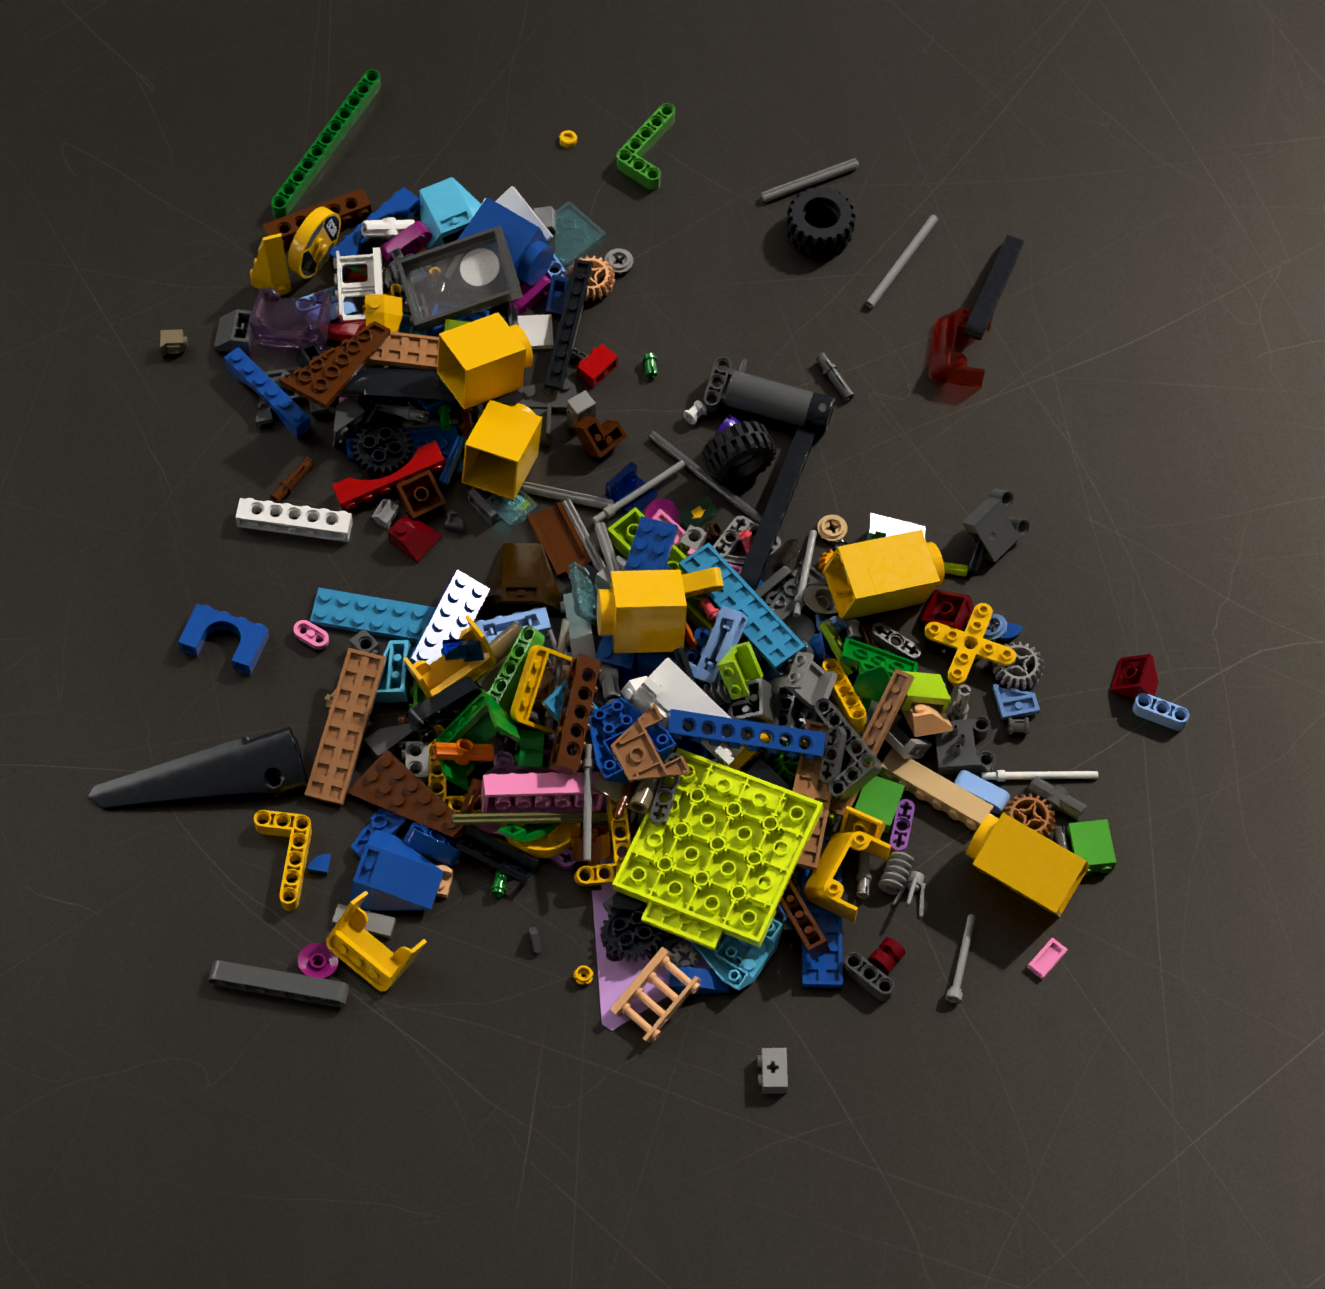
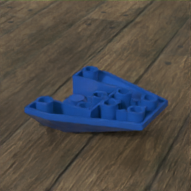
[588,697,677,783]
[349,830,444,911]

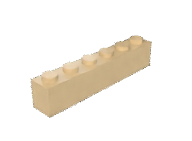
[879,748,993,831]

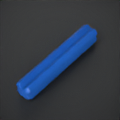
[439,436,466,486]

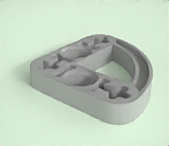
[713,516,781,567]

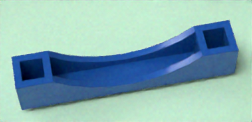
[329,187,420,275]
[224,347,312,439]

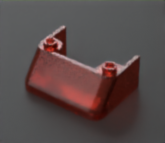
[928,307,993,388]

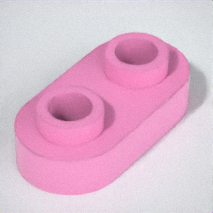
[294,620,329,650]

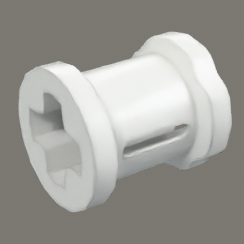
[683,400,707,425]

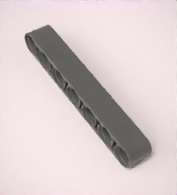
[208,960,350,1007]

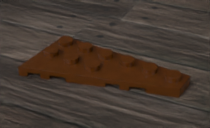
[279,321,390,409]
[347,750,468,839]

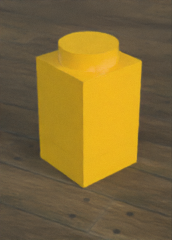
[823,530,945,620]
[966,813,1090,918]

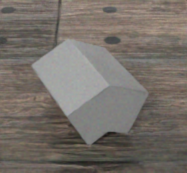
[371,499,400,529]

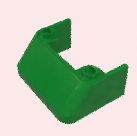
[435,693,520,791]

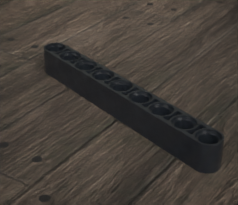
[963,235,1024,341]

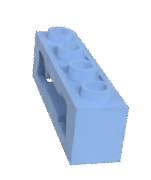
[694,605,749,687]
[475,607,551,641]

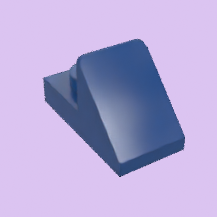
[546,275,570,314]

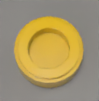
[559,130,577,148]

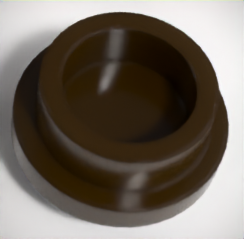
[705,523,722,541]

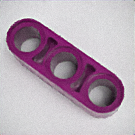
[380,221,432,263]
[509,275,551,316]

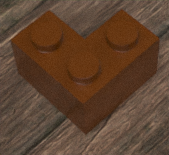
[572,415,627,458]

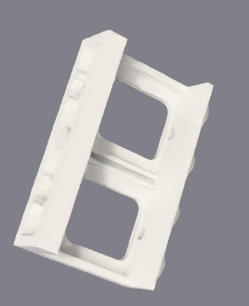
[333,248,383,324]

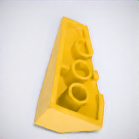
[250,233,292,296]
[365,294,403,332]

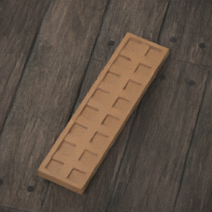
[366,331,439,370]
[304,648,387,806]
[792,719,838,871]

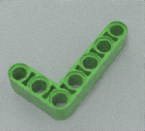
[616,103,675,190]
[480,626,545,712]

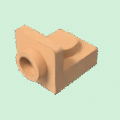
[435,865,453,898]

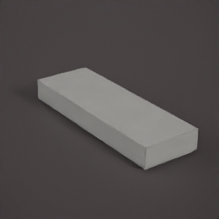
[332,904,396,939]

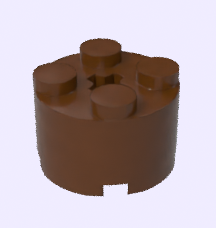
[570,825,612,865]

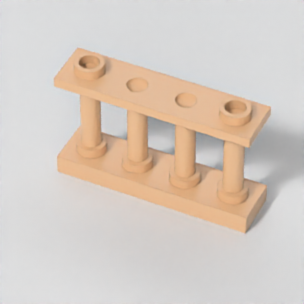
[610,947,702,1042]

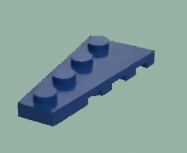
[351,808,412,858]

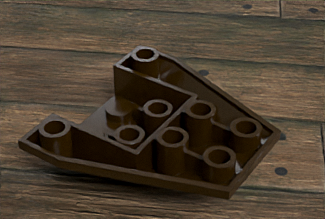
[483,543,560,612]

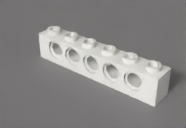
[235,498,353,542]

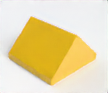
[839,806,887,840]

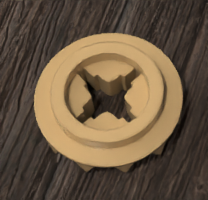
[817,515,847,542]

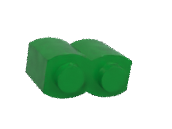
[515,730,545,773]

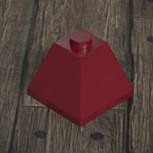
[388,516,442,563]
[1110,654,1159,699]

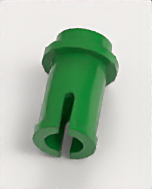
[642,353,658,378]
[437,405,452,430]
[491,870,508,897]

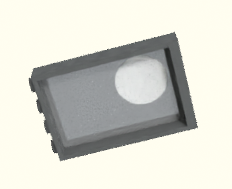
[396,225,523,332]

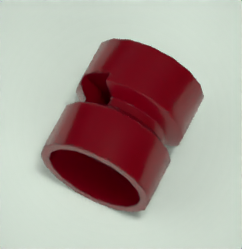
[868,937,906,975]

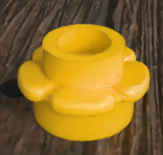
[574,966,593,985]

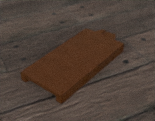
[526,501,592,580]

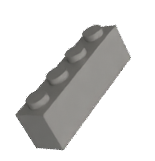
[560,591,596,664]

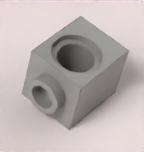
[679,525,707,555]

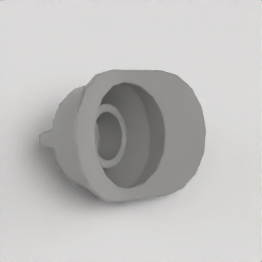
[803,585,837,616]

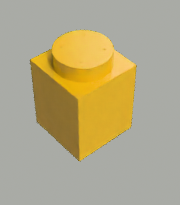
[437,312,533,410]
[462,400,542,500]
[597,570,687,653]

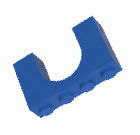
[178,604,269,675]

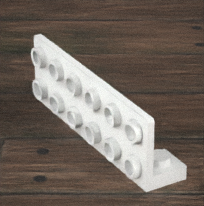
[641,658,750,766]

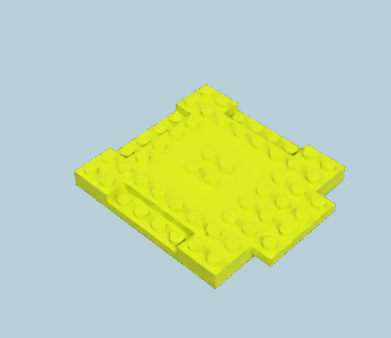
[612,748,824,951]

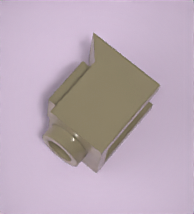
[160,329,188,357]

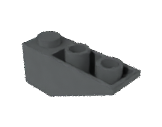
[364,723,418,760]

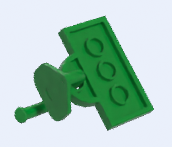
[840,637,918,713]

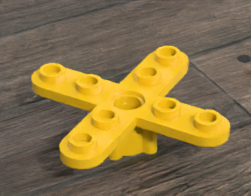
[924,603,1016,685]

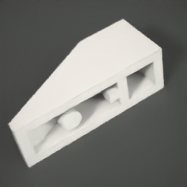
[620,676,668,729]

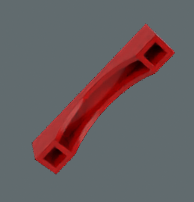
[332,440,445,510]

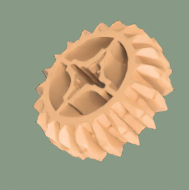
[566,255,615,302]

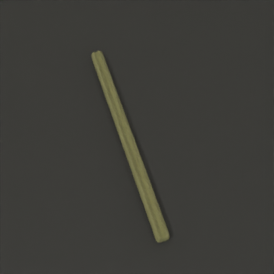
[451,811,634,825]

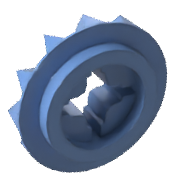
[983,614,1008,641]

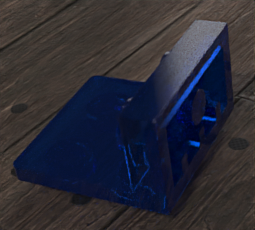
[605,461,658,514]

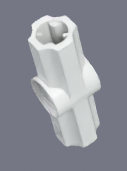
[361,217,415,240]

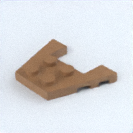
[610,704,691,782]

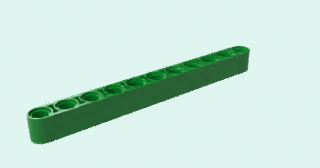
[271,69,381,219]

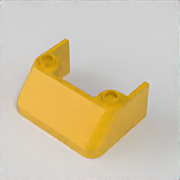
[404,615,496,699]
[510,645,573,734]
[804,831,891,923]
[326,891,427,991]

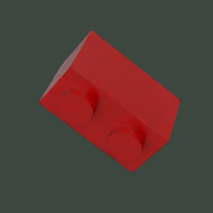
[577,344,618,389]

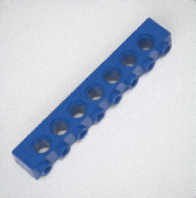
[666,709,826,761]

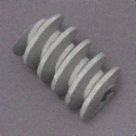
[878,851,914,895]

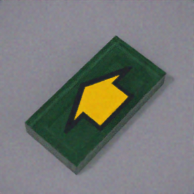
[677,496,718,531]

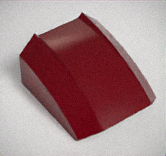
[920,589,974,632]

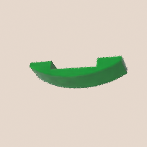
[498,823,560,842]

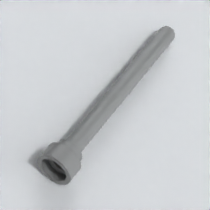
[946,914,975,1003]

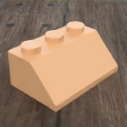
[901,702,953,737]

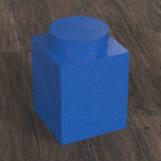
[457,197,554,286]

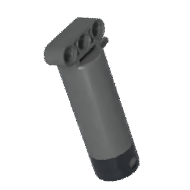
[704,357,835,433]

